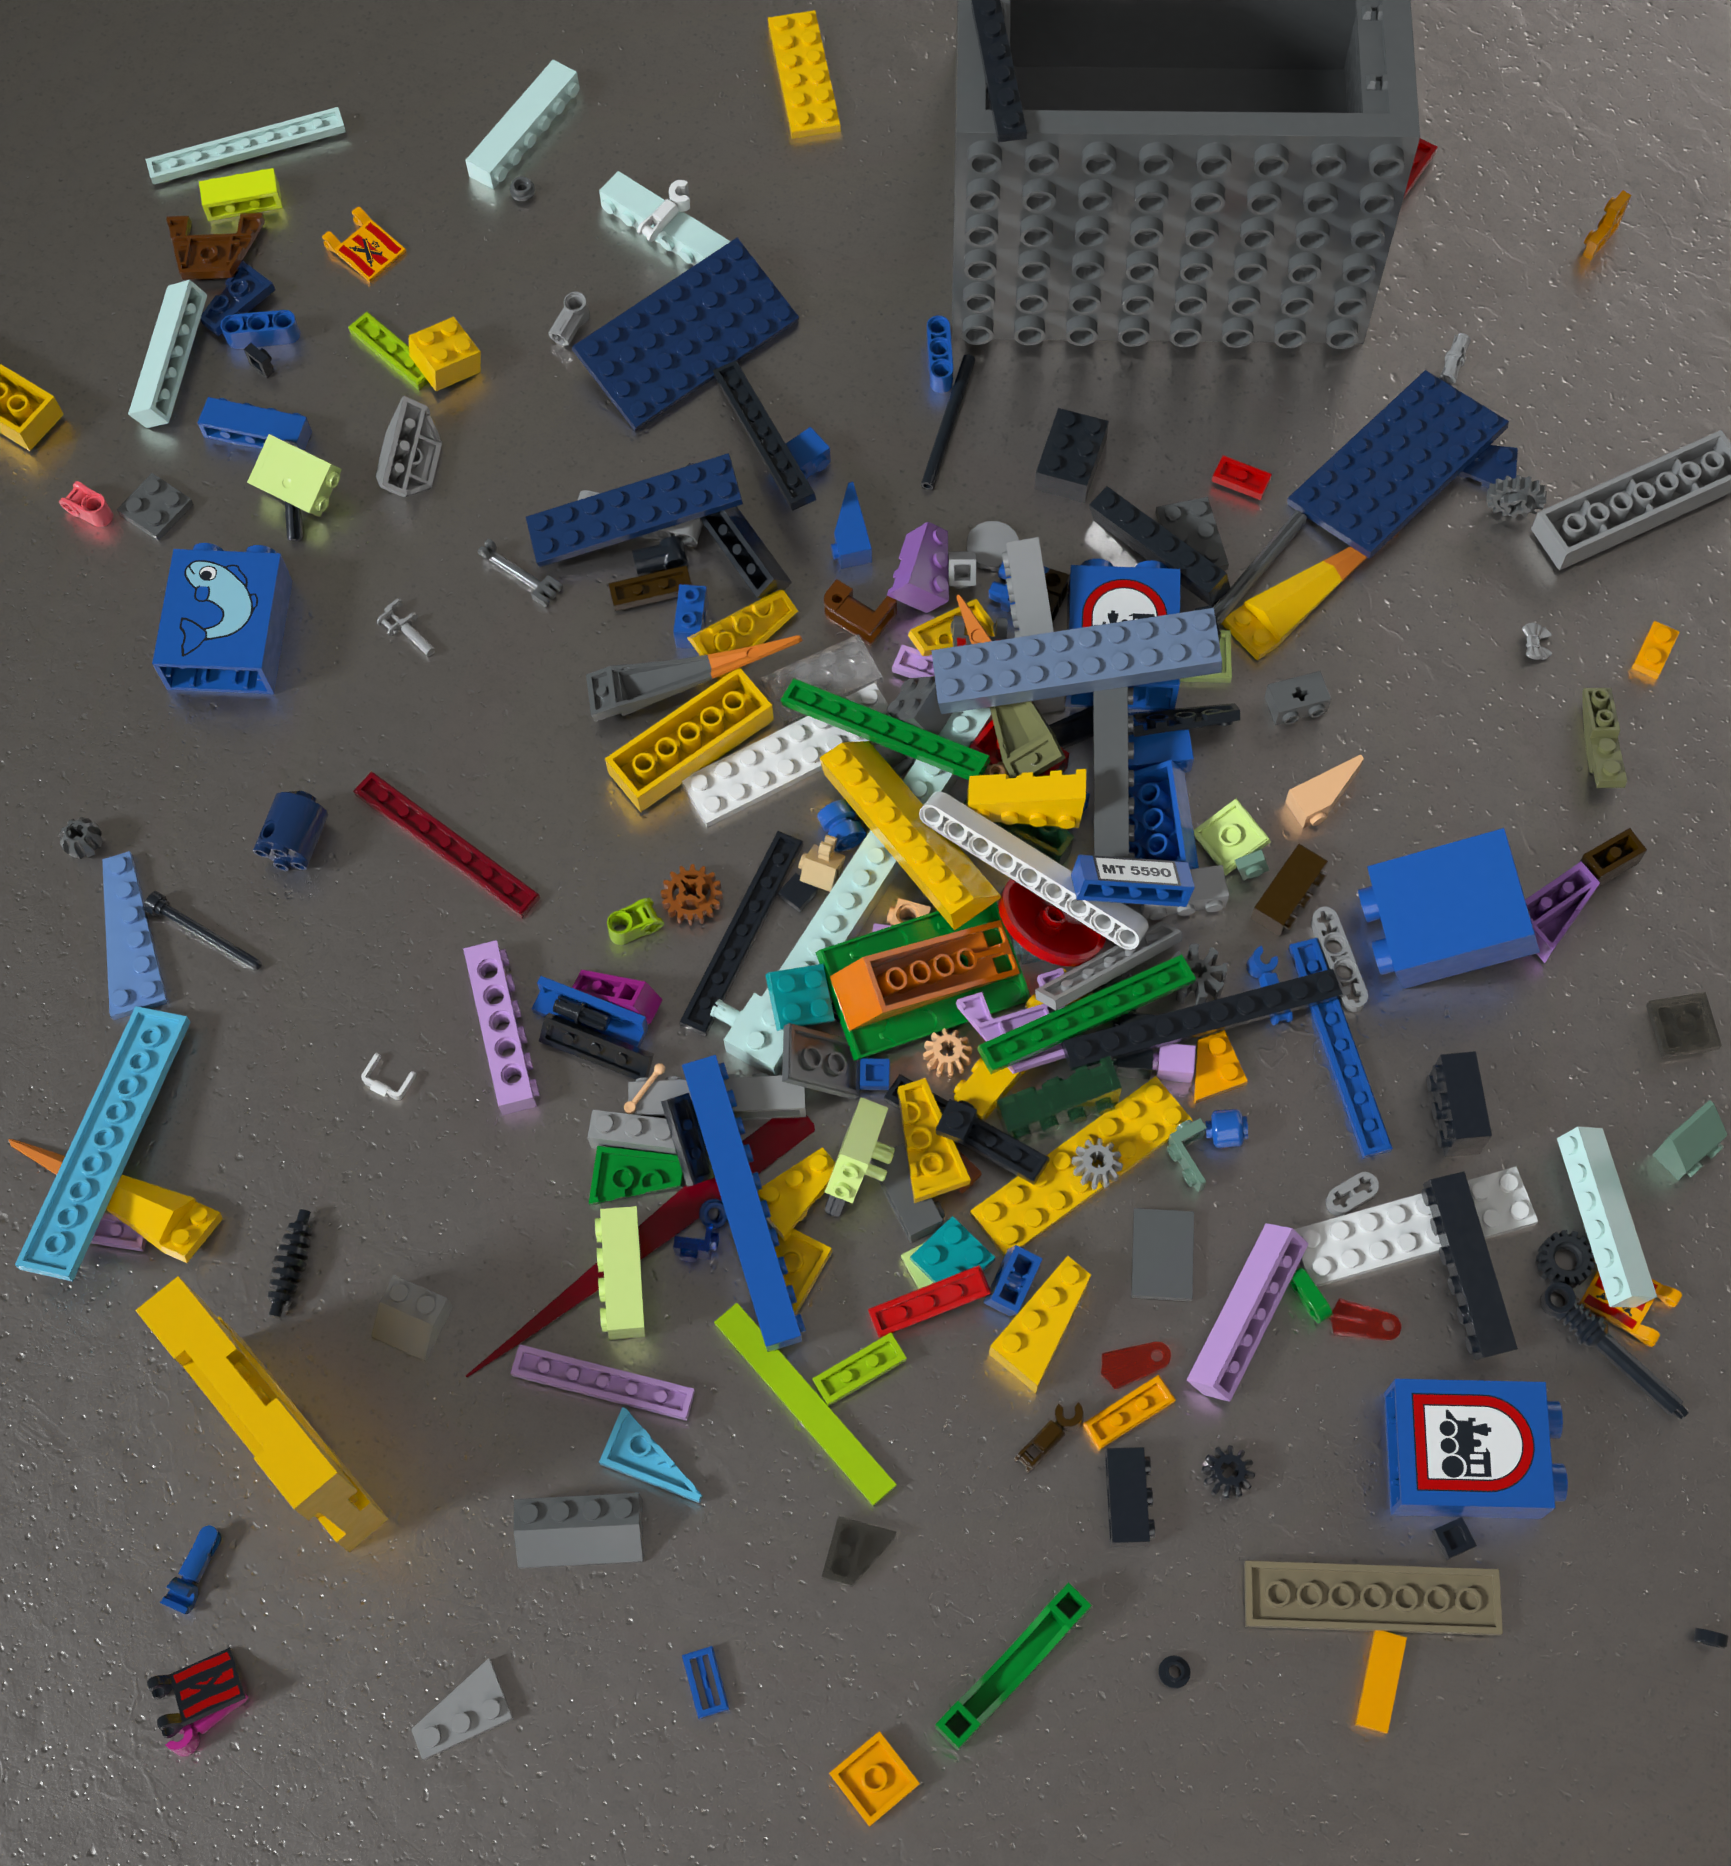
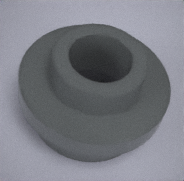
[510,176,535,201]

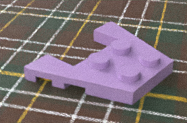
[956,968,1066,1074]

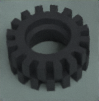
[1536,1230,1596,1288]

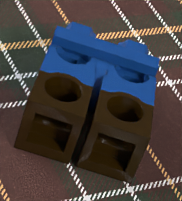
[989,562,1070,624]

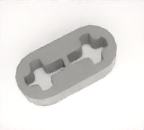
[1326,1172,1379,1216]

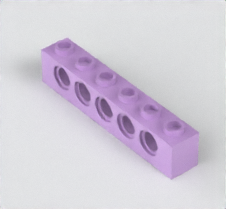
[463,940,540,1115]

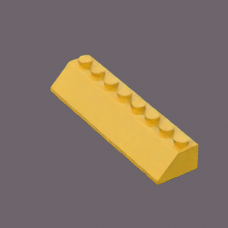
[819,741,1001,930]

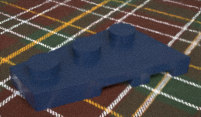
[200,260,276,336]
[1458,445,1518,488]

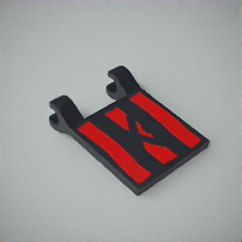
[147,1647,246,1739]

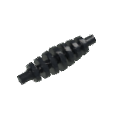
[267,1209,312,1319]

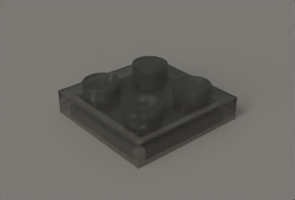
[1646,992,1722,1059]

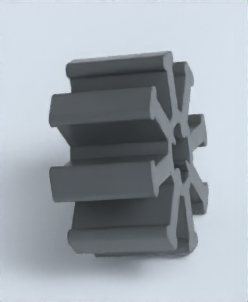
[1173,944,1228,1005]

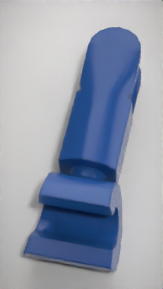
[1246,946,1293,1025]
[160,1525,222,1614]

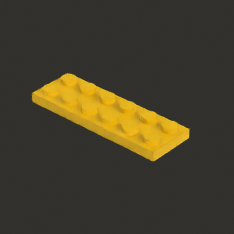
[767,10,841,139]

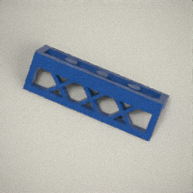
[531,976,649,1048]

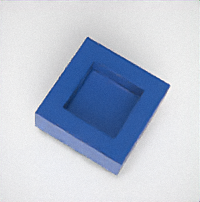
[860,1058,890,1090]

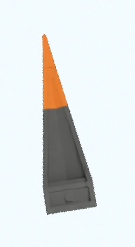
[586,635,803,722]

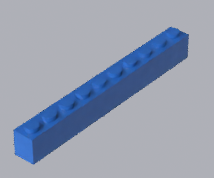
[682,1055,806,1352]

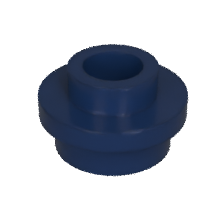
[699,1199,728,1229]

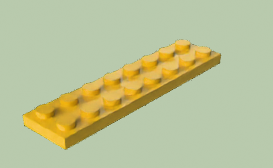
[970,1076,1193,1257]

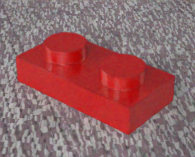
[1212,455,1272,500]

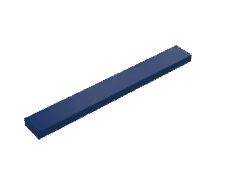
[1288,938,1393,1159]

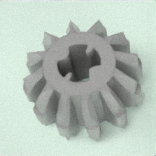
[1071,1138,1123,1190]

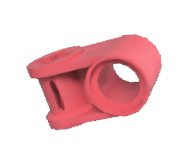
[59,481,113,527]

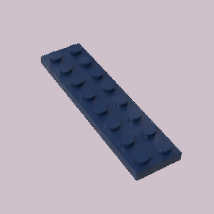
[526,453,743,568]

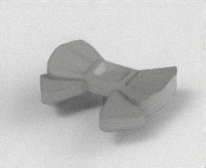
[1522,622,1552,660]

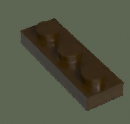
[608,566,692,611]

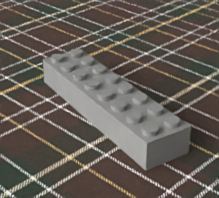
[1531,430,1731,571]

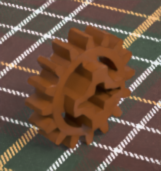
[661,864,723,926]

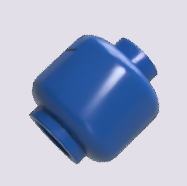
[1205,1109,1248,1148]

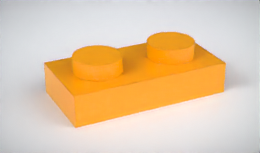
[1631,621,1680,679]

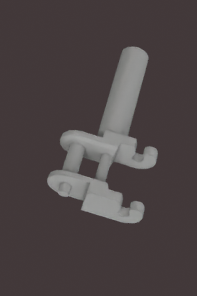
[377,598,435,656]

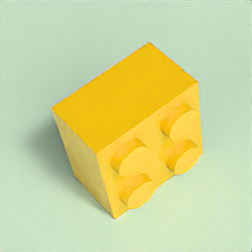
[409,316,481,391]

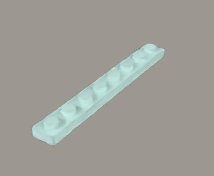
[145,107,346,185]

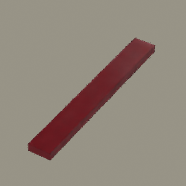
[353,771,540,919]

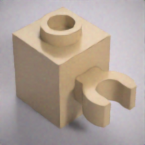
[798,834,845,892]

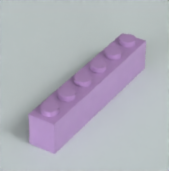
[1187,1223,1308,1402]

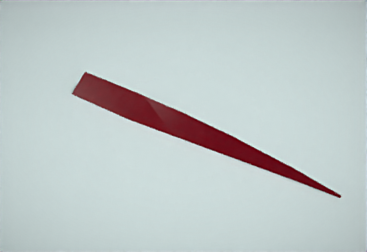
[466,1115,815,1378]

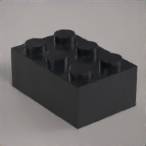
[1034,408,1109,503]
[1427,1051,1492,1157]

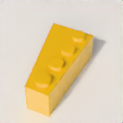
[967,769,1086,829]
[989,1256,1091,1393]

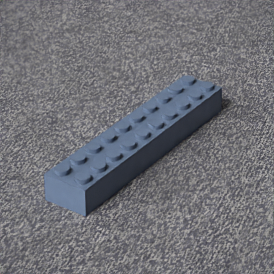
[931,608,1222,714]

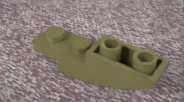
[1582,688,1627,788]

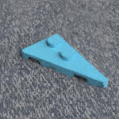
[599,1407,703,1503]

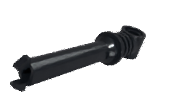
[1540,1282,1689,1419]

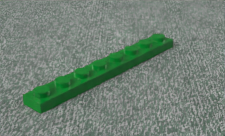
[781,678,990,780]
[977,954,1196,1074]

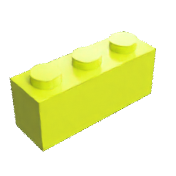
[199,168,283,221]

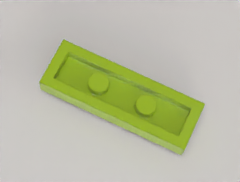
[812,1333,907,1407]

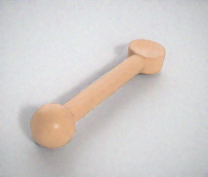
[624,1063,666,1114]

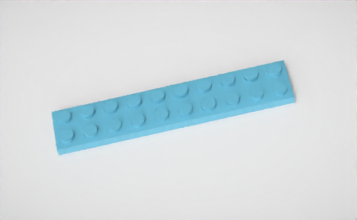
[15,1006,191,1282]

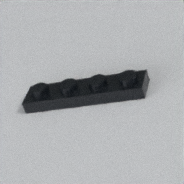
[539,1013,654,1080]

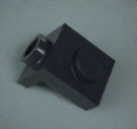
[935,1099,978,1144]

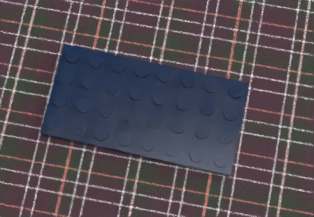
[572,237,799,431]
[1287,370,1509,559]

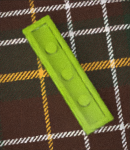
[348,312,429,390]

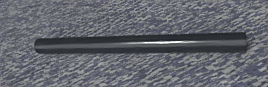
[921,354,975,490]

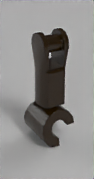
[1014,1402,1084,1474]

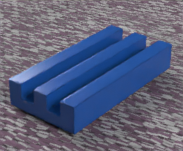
[682,1646,730,1720]

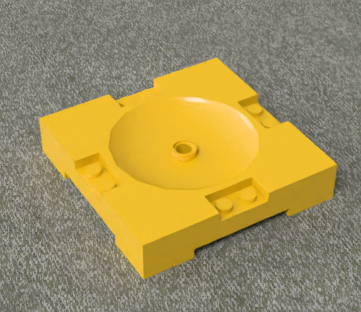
[135,1276,388,1552]

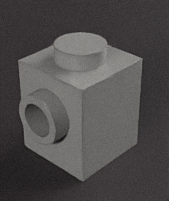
[948,551,976,588]

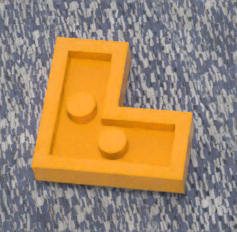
[1582,190,1631,260]

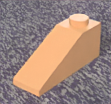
[1285,754,1364,828]

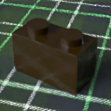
[1579,828,1647,887]

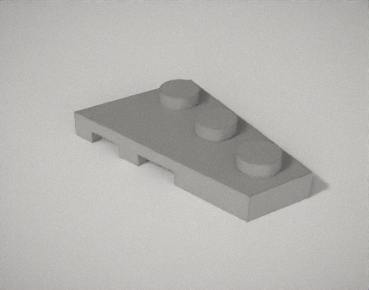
[411,1658,514,1761]

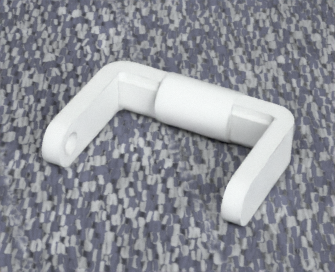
[361,1053,417,1100]

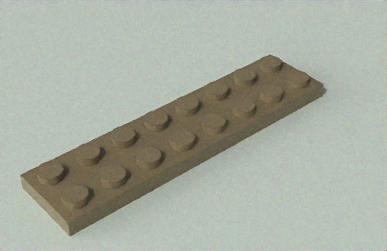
[1244,1561,1503,1636]

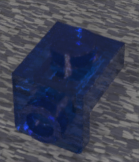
[673,1223,719,1262]

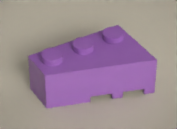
[887,522,949,613]
[1525,862,1600,963]

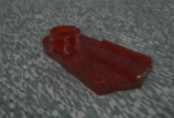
[1329,1298,1401,1341]
[1101,1342,1171,1390]

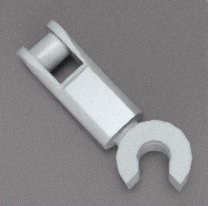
[637,180,690,242]

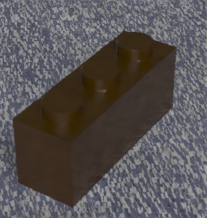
[1250,844,1328,937]

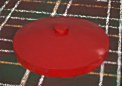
[998,879,1106,967]

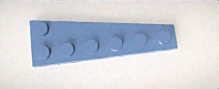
[102,851,169,1020]

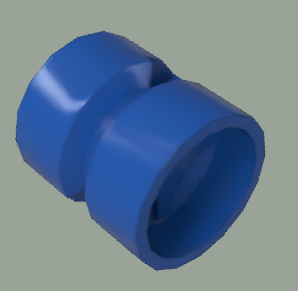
[817,799,866,852]

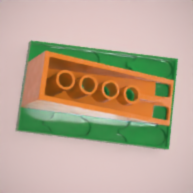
[815,902,1031,1061]

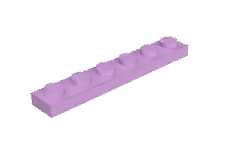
[510,1344,695,1421]

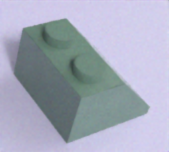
[1653,1100,1728,1181]

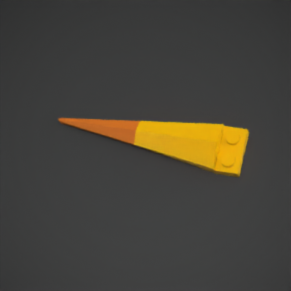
[1221,546,1367,661]
[9,1139,223,1263]

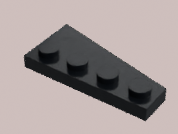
[1128,703,1240,737]

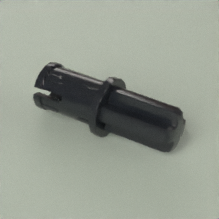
[553,995,610,1031]

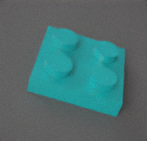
[765,964,835,1031]
[910,1216,995,1283]

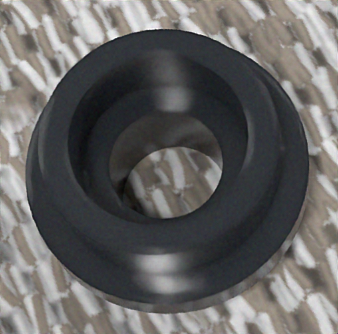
[1158,1655,1191,1689]

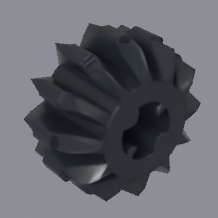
[1201,1445,1255,1500]

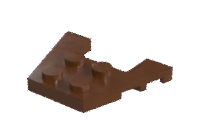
[166,213,265,280]

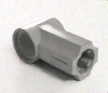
[548,292,590,346]

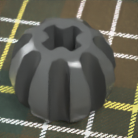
[59,817,103,859]

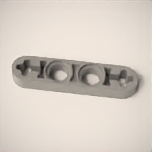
[1311,907,1368,1012]

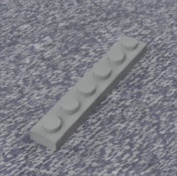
[1035,921,1182,1010]

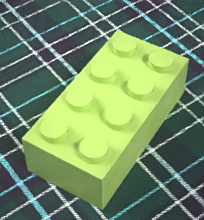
[595,1206,645,1340]

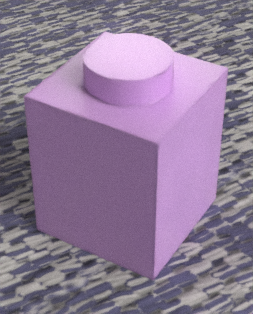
[1152,1044,1196,1083]

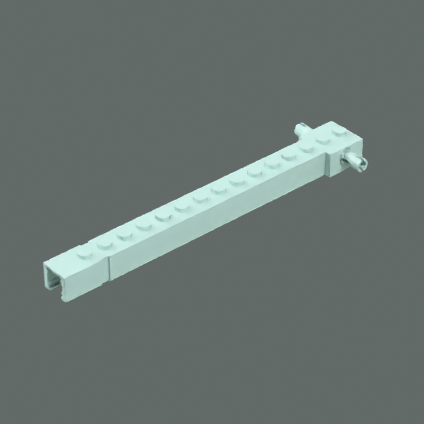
[710,707,992,1076]

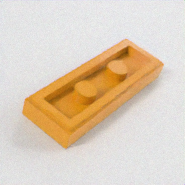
[1082,1375,1176,1451]
[1354,1631,1407,1734]

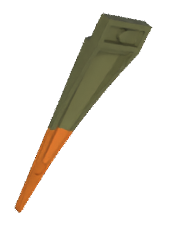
[957,595,1066,778]

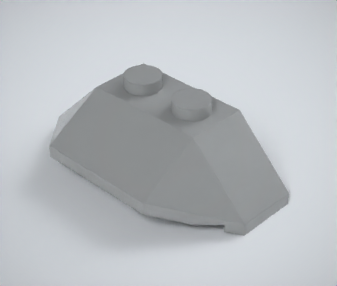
[375,396,442,497]

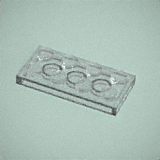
[761,634,883,726]

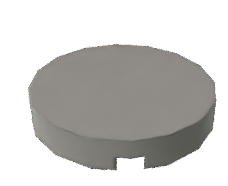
[966,521,1019,571]

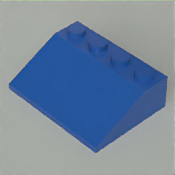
[1128,760,1199,869]

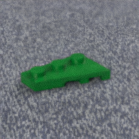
[588,1146,683,1206]

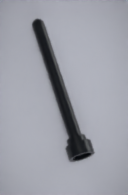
[143,891,262,970]

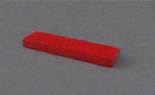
[868,1265,991,1338]

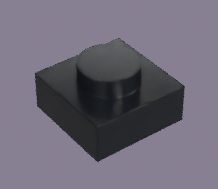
[244,343,274,378]

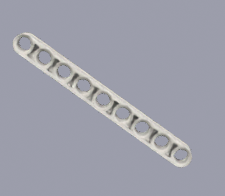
[919,792,1148,950]

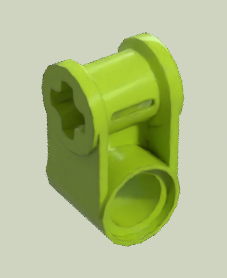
[607,898,664,945]

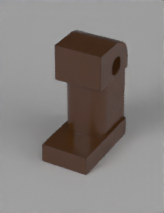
[824,579,897,646]

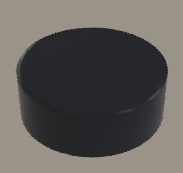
[1694,1628,1729,1649]

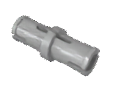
[1440,333,1471,385]

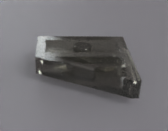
[822,1516,897,1587]

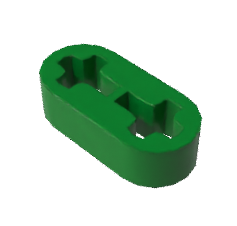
[1289,1267,1333,1324]

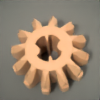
[923,1028,972,1079]

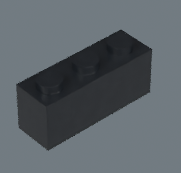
[1105,1447,1155,1548]

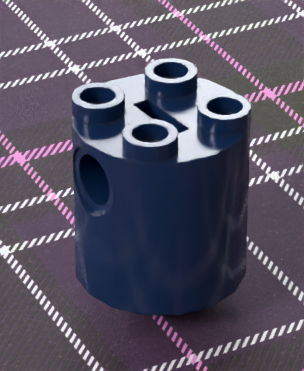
[253,791,328,871]

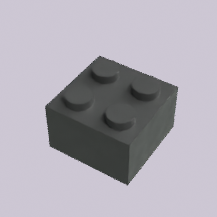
[885,676,952,735]

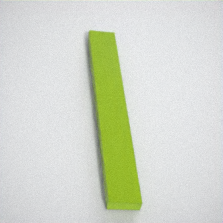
[714,1303,897,1507]

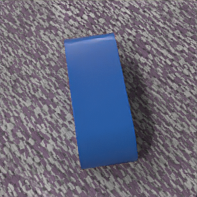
[220,310,301,349]
[927,315,953,393]

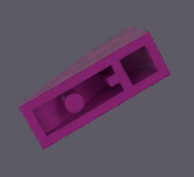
[572,969,663,1024]

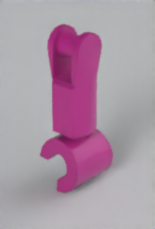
[165,1693,248,1756]

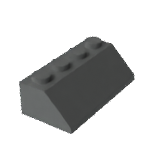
[514,1493,643,1569]

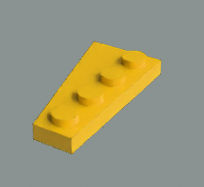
[687,590,798,680]
[897,1078,971,1203]

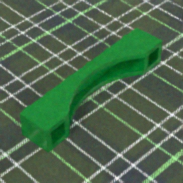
[935,1582,1092,1751]

